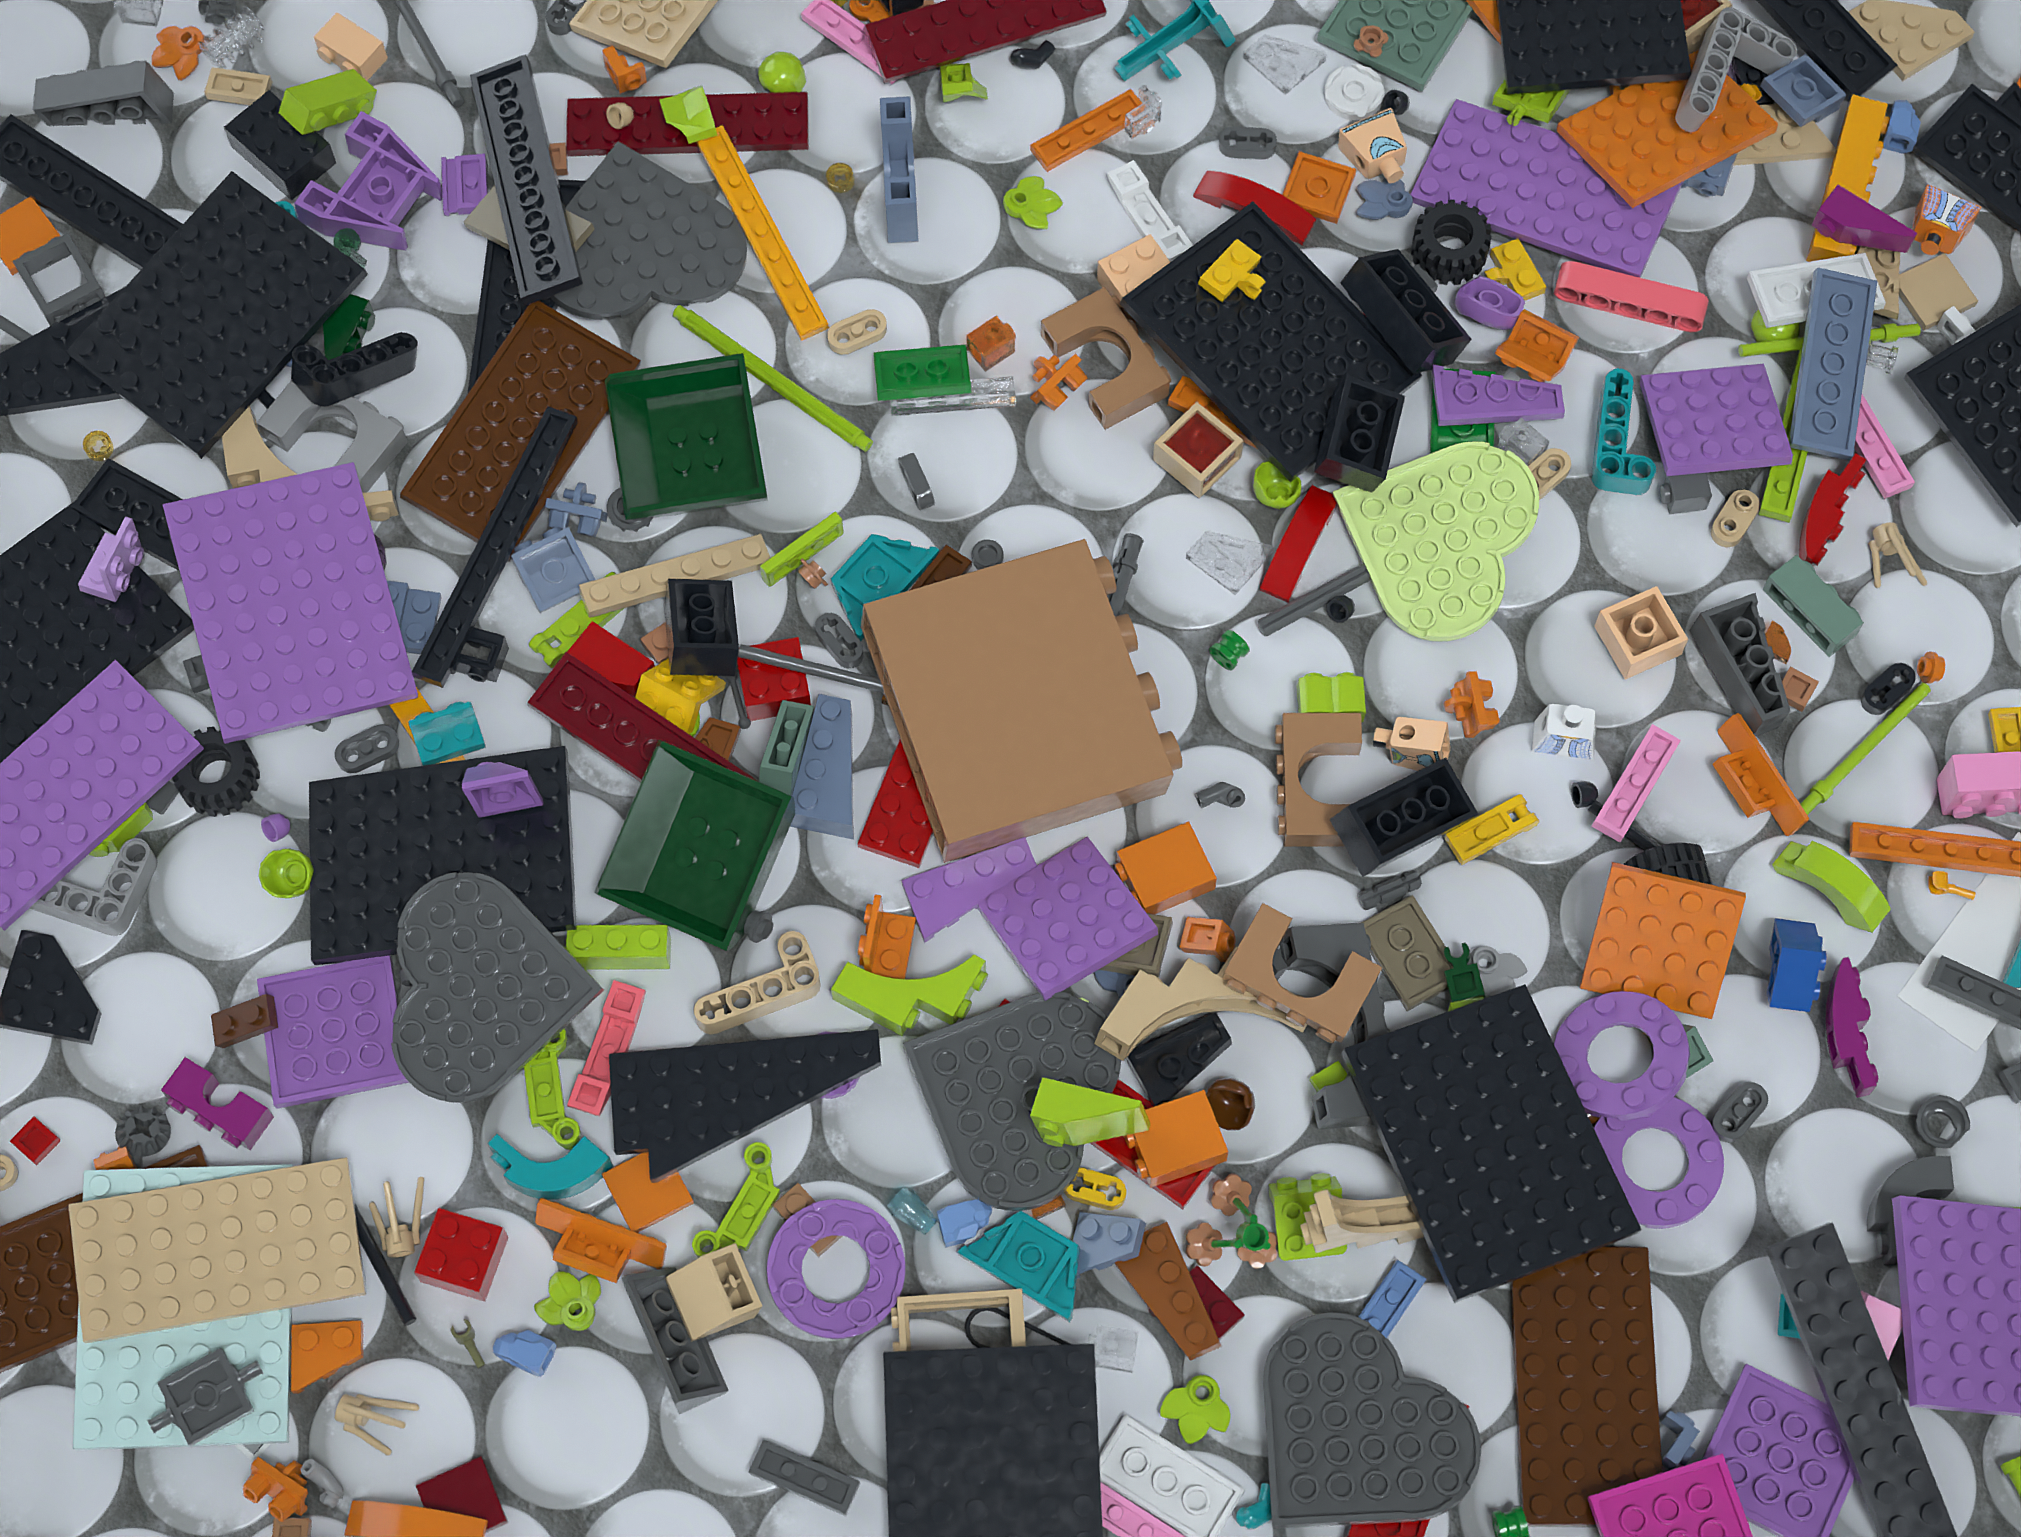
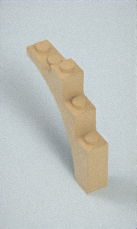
[222,406,399,521]
[1094,946,1307,1061]
[1300,1190,1424,1253]

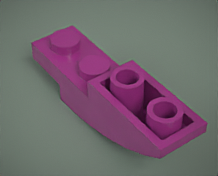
[1825,957,1878,1098]

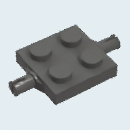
[147,1348,264,1446]

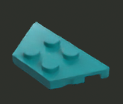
[831,534,940,641]
[957,1211,1080,1322]

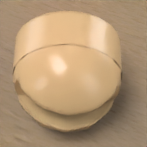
[607,103,634,129]

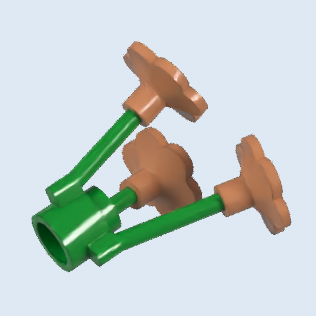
[1186,1174,1278,1269]

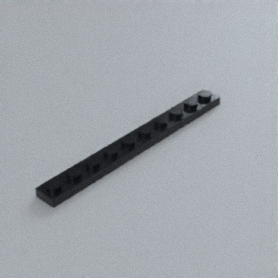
[412,406,578,688]

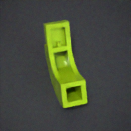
[1772,841,1891,933]

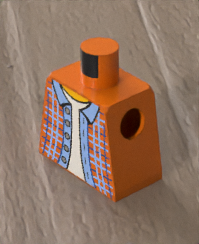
[1912,184,1982,255]

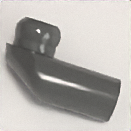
[1195,782,1245,808]

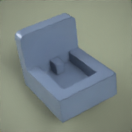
[1661,1411,1700,1470]

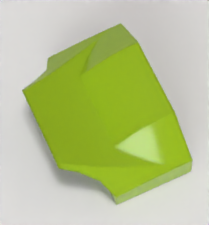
[940,63,988,102]
[660,85,717,144]

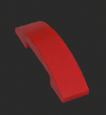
[1193,171,1316,245]
[1260,485,1337,603]

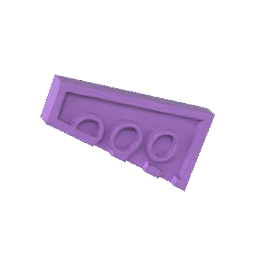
[1432,365,1565,426]
[902,837,1037,943]

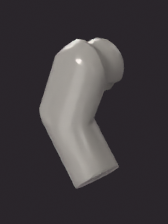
[301,1459,344,1508]

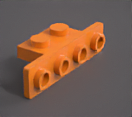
[1712,713,1809,836]
[535,1198,667,1283]

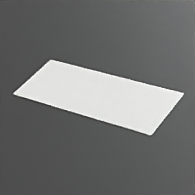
[1897,832,2021,1052]

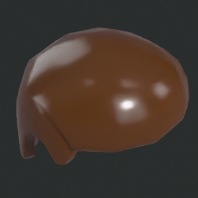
[1206,1078,1256,1130]

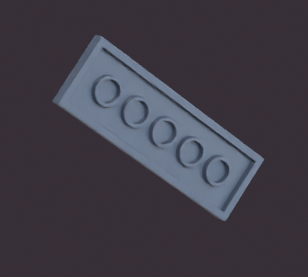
[1789,267,1878,460]

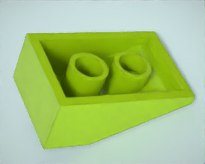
[1030,1077,1151,1147]

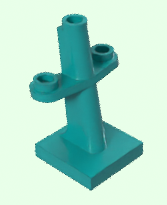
[1114,0,1237,81]

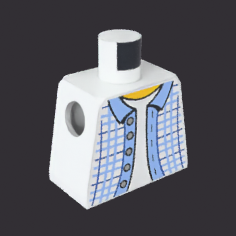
[1532,704,1596,760]

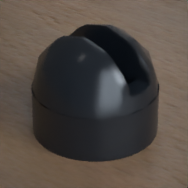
[1383,89,1410,115]
[1327,595,1355,623]
[1571,781,1598,808]

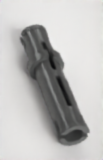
[1107,533,1144,616]

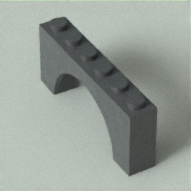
[1279,923,1390,1130]

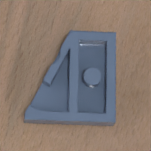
[1073,1212,1146,1279]

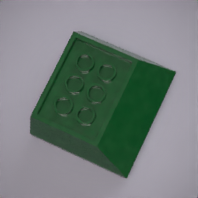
[605,353,768,520]
[594,739,795,951]

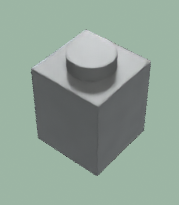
[1660,473,1712,515]

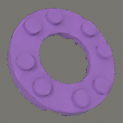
[1554,991,1690,1120]
[1594,1097,1724,1229]
[767,1199,905,1339]

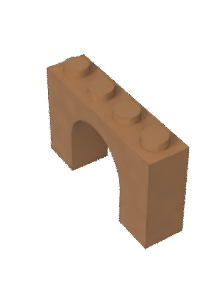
[1041,287,1171,430]
[1275,713,1362,847]
[1223,903,1383,1044]

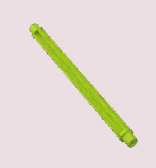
[673,305,873,452]

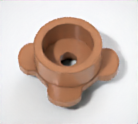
[1354,25,1388,57]
[798,558,828,589]

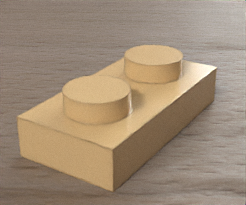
[204,67,272,105]

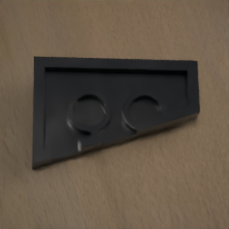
[1126,1012,1232,1107]

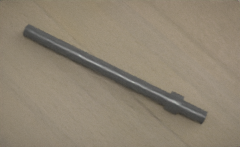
[394,0,464,107]
[738,644,891,693]

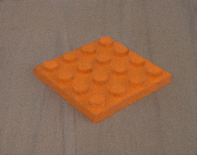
[1580,862,1746,1019]

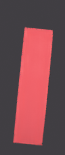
[567,980,646,1117]

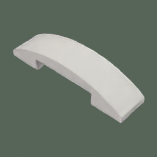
[1107,160,1193,262]

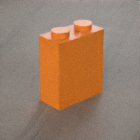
[1113,821,1217,914]
[1124,1090,1229,1188]

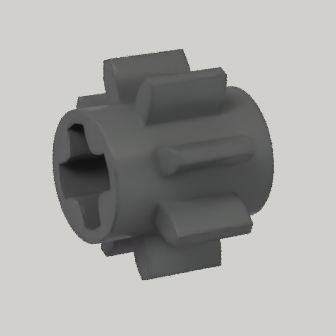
[198,0,236,25]

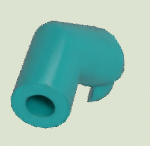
[1236,1484,1272,1529]

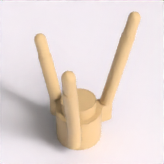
[1868,522,1927,588]
[369,1177,424,1258]
[335,1394,419,1455]

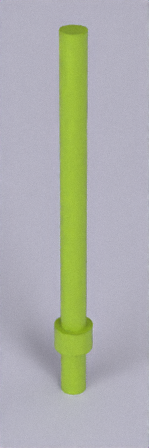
[1738,323,1921,357]
[1800,682,1931,815]

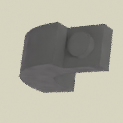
[1867,1156,1954,1265]

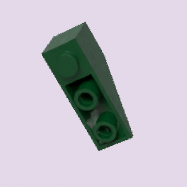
[323,294,375,360]

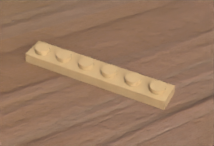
[579,534,770,618]

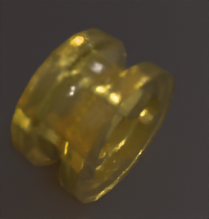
[826,163,855,193]
[83,430,114,461]

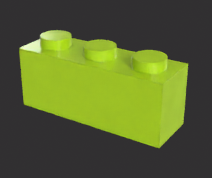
[279,69,377,135]
[566,925,671,970]

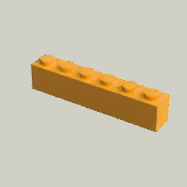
[1806,94,1890,262]

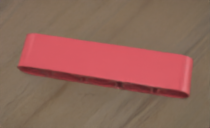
[1554,261,1709,332]

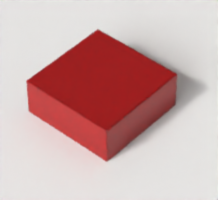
[10,1116,61,1166]

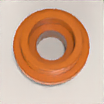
[1917,651,1945,684]

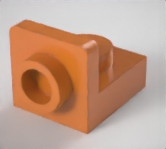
[602,45,647,94]
[1179,917,1236,962]

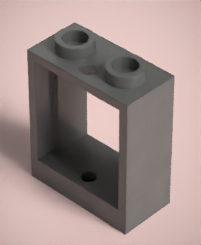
[13,233,105,326]

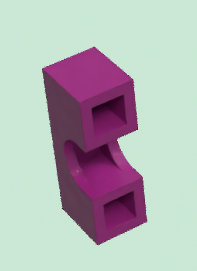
[161,1057,274,1150]

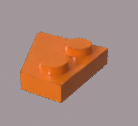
[291,1320,364,1394]

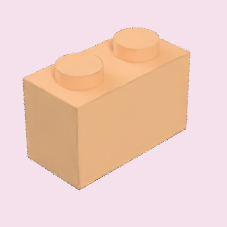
[314,12,388,81]

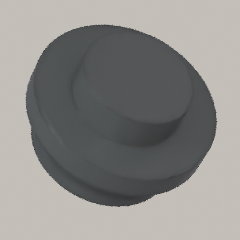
[744,910,774,943]

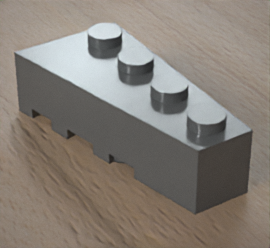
[33,60,174,126]
[1689,593,1791,737]

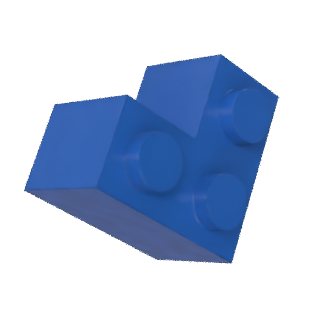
[1766,918,1827,1012]

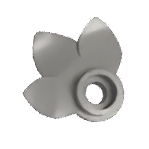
[1468,946,1527,999]

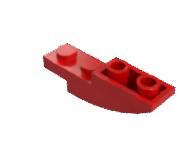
[1799,453,1867,566]

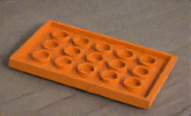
[1557,50,1778,208]

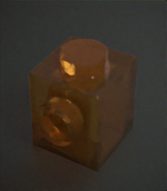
[966,315,1016,372]

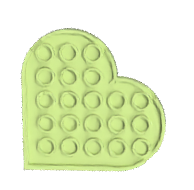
[1333,442,1539,641]

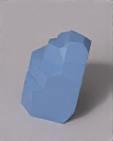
[1882,100,1921,154]
[937,1199,992,1247]
[493,1330,557,1377]

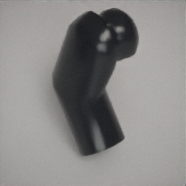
[1011,40,1056,69]

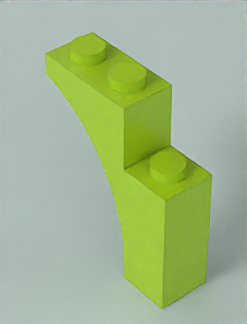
[831,955,988,1036]

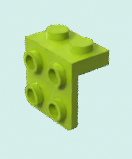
[1268,1173,1347,1261]

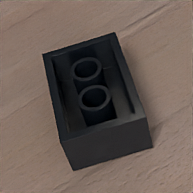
[224,90,336,201]
[1314,375,1405,493]
[664,579,739,676]

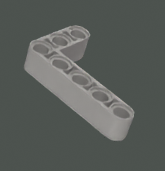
[1675,7,1797,132]
[29,838,158,936]

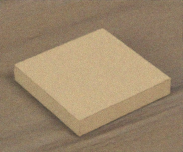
[1899,253,1978,331]

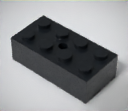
[1340,249,1472,374]
[1329,757,1479,877]

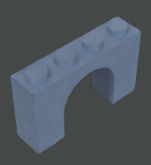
[880,96,919,243]

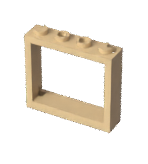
[891,1289,1026,1352]

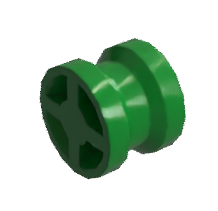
[1209,630,1250,670]
[1491,1505,1529,1537]

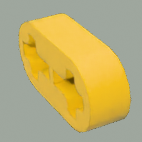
[1064,1168,1127,1211]

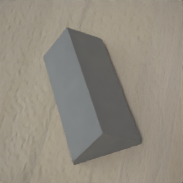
[621,1267,729,1414]

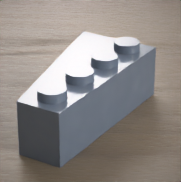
[790,694,854,840]

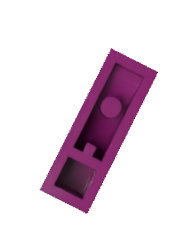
[1812,185,1917,253]

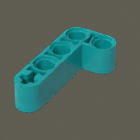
[1591,368,1656,495]

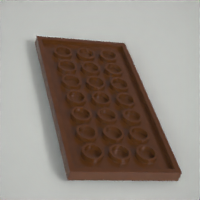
[400,301,641,562]
[0,1145,209,1373]
[1510,1247,1662,1527]

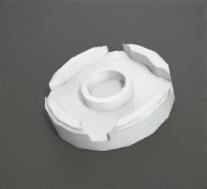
[1324,64,1385,120]

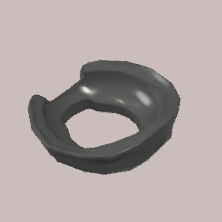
[1916,1095,1970,1149]

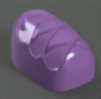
[1455,275,1525,330]

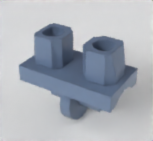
[545,482,608,537]

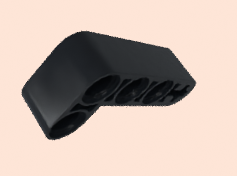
[291,332,418,407]

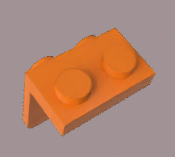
[1495,309,1579,382]

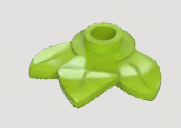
[1003,176,1063,229]
[534,1271,601,1331]
[1160,1375,1231,1444]

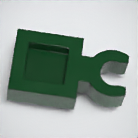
[1444,943,1486,1002]

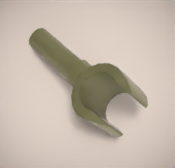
[451,1319,485,1369]

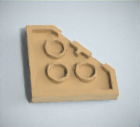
[1849,0,1975,81]

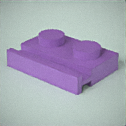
[441,154,488,216]

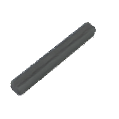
[1257,564,1370,636]

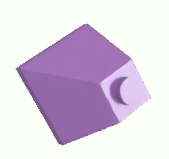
[462,762,543,817]

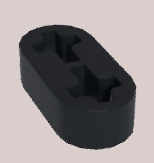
[1861,663,1916,715]

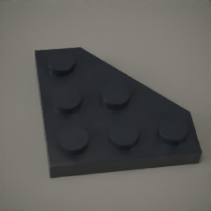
[0,930,102,1045]

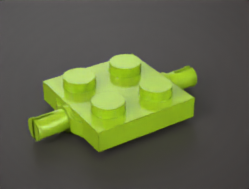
[1493,80,1571,126]

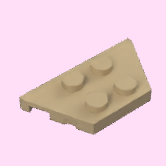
[1734,104,1836,166]

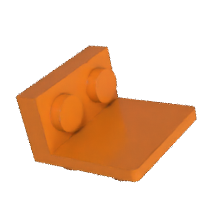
[858,894,916,979]

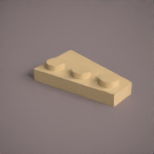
[1857,246,1900,320]

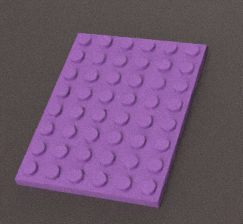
[163,462,418,744]

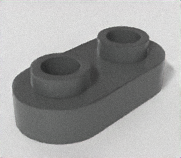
[335,724,399,773]
[1711,1082,1768,1143]

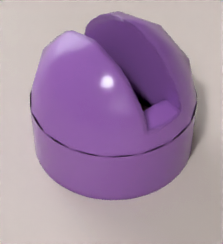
[261,813,291,842]

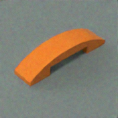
[344,1500,488,1537]

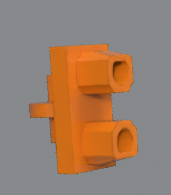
[1030,353,1088,411]
[1444,671,1500,738]
[243,1457,308,1522]

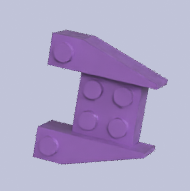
[294,111,443,251]

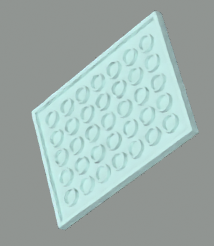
[73,1164,294,1450]

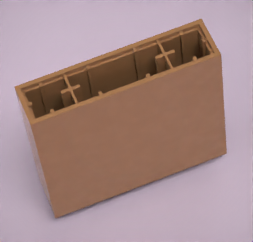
[861,539,1182,863]

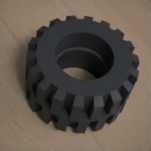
[1411,200,1492,285]
[172,726,260,817]
[1623,843,1713,885]

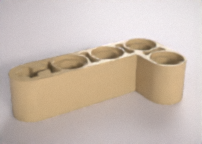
[694,931,821,1034]

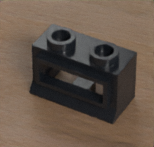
[450,628,509,682]

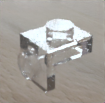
[1125,85,1162,139]

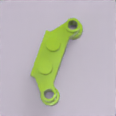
[524,1028,581,1150]
[692,1142,781,1258]

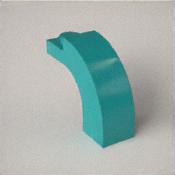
[488,1134,613,1200]

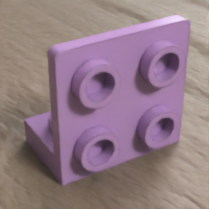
[78,517,144,602]

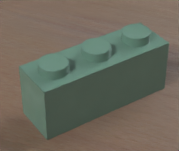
[1763,554,1864,657]
[759,700,814,796]

